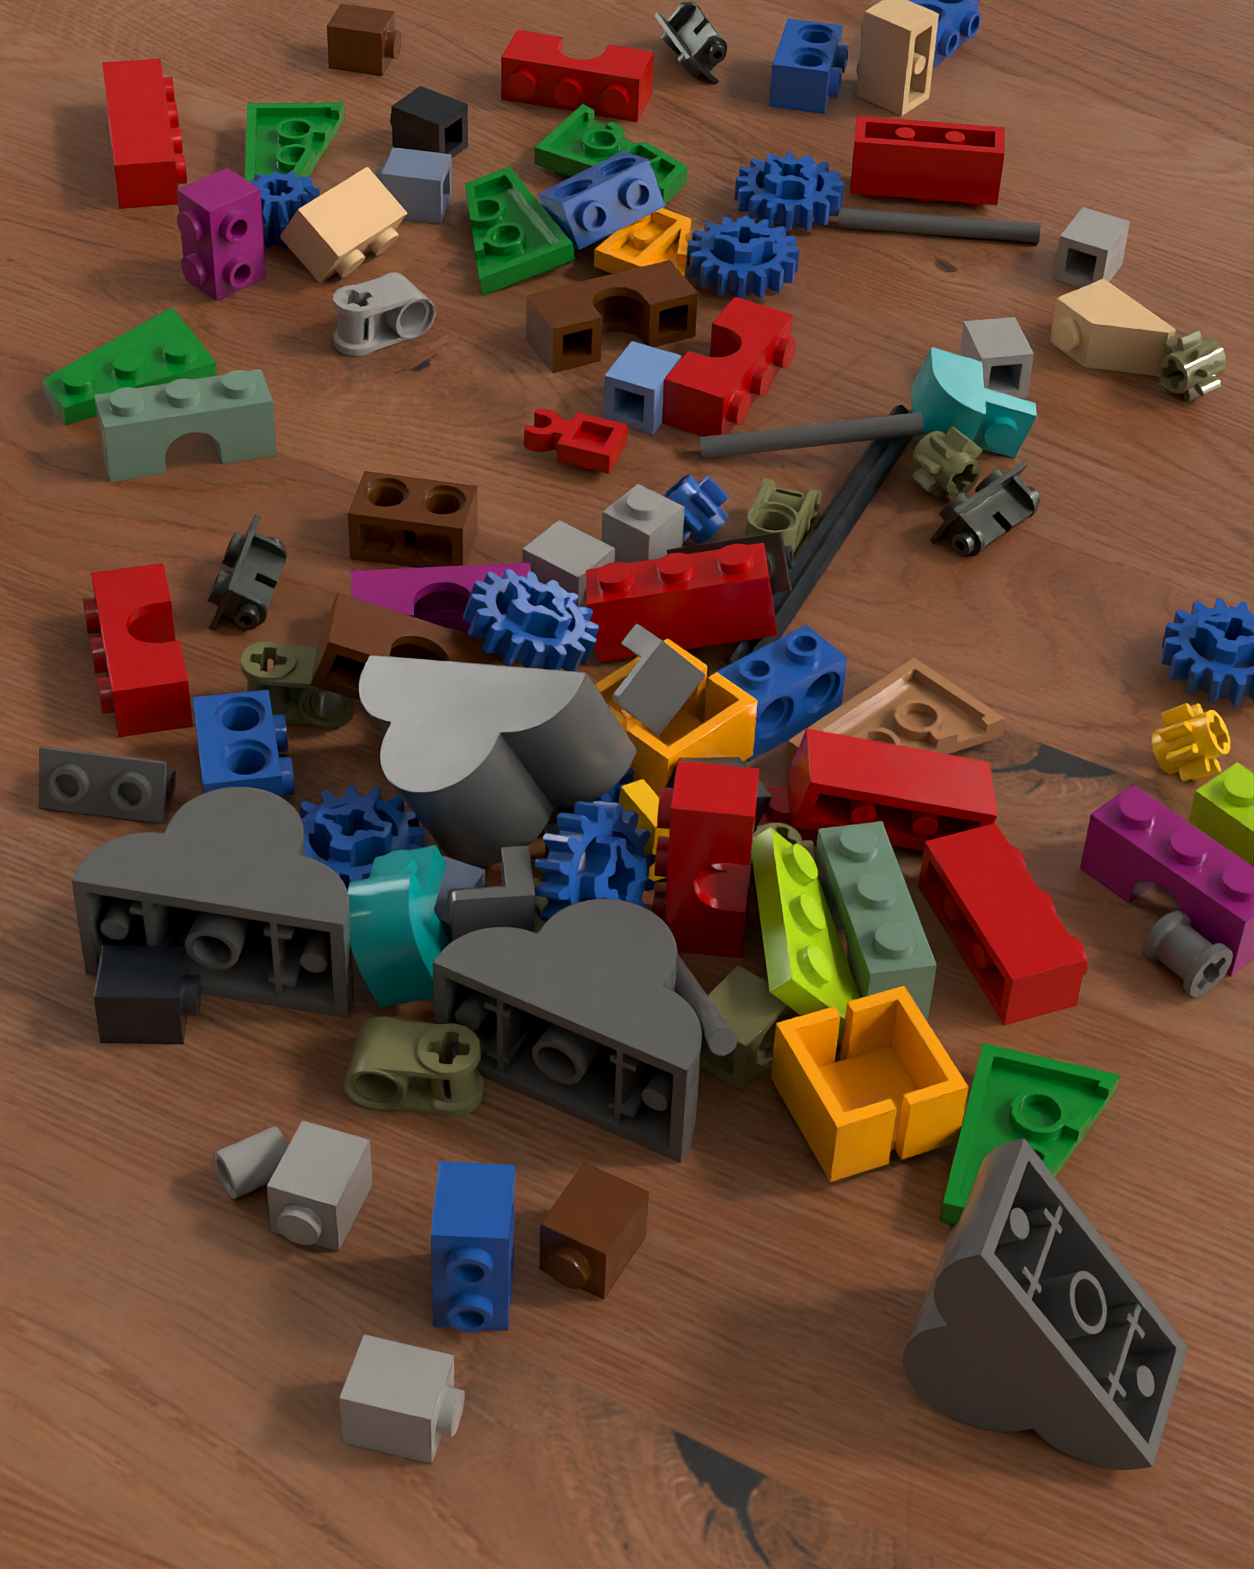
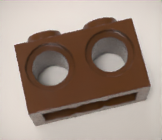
[348,471,478,568]

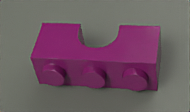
[350,563,531,640]
[1080,784,1254,977]

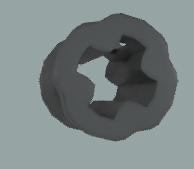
[1141,909,1233,998]

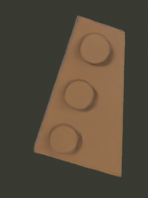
[786,657,1006,762]

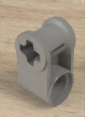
[333,272,436,356]

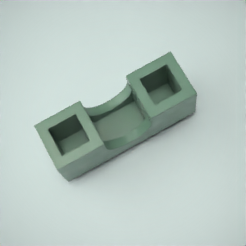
[94,369,277,482]
[815,821,937,1020]

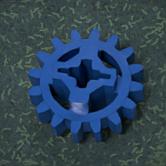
[735,152,844,231]
[687,216,800,299]
[463,569,599,672]
[1161,599,1254,706]
[300,785,425,892]
[534,800,656,922]

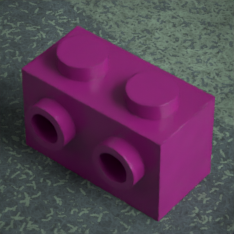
[177,168,266,301]

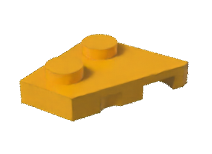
[594,208,691,277]

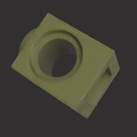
[700,965,794,1092]

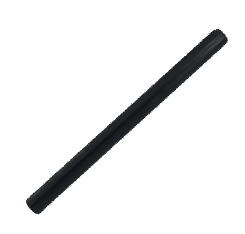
[724,405,914,666]

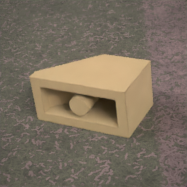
[1050,278,1176,377]

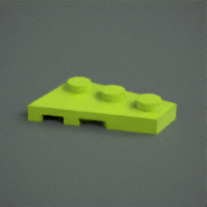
[752,827,860,1046]

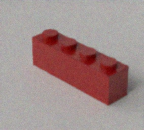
[102,58,187,209]

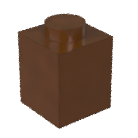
[327,4,402,76]
[539,1162,649,1299]

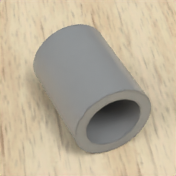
[213,1126,289,1199]

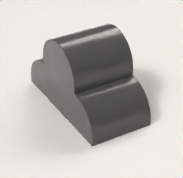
[359,655,637,867]
[72,787,354,1018]
[433,899,702,1163]
[903,1138,1188,1470]

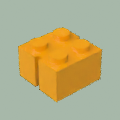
[594,638,758,797]
[771,986,968,1182]

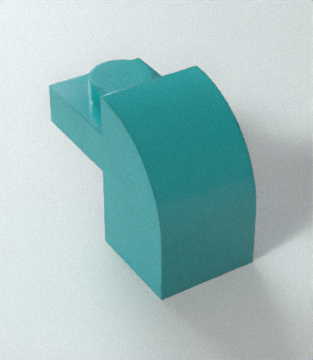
[911,347,1037,458]
[348,845,451,1008]

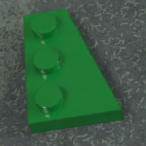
[245,102,345,181]
[534,104,688,205]
[465,166,575,296]
[43,307,217,425]
[939,1043,1121,1225]

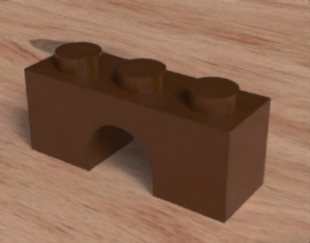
[526,260,698,373]
[310,593,512,701]

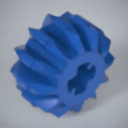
[249,170,320,249]

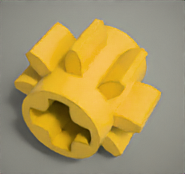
[1152,703,1230,782]

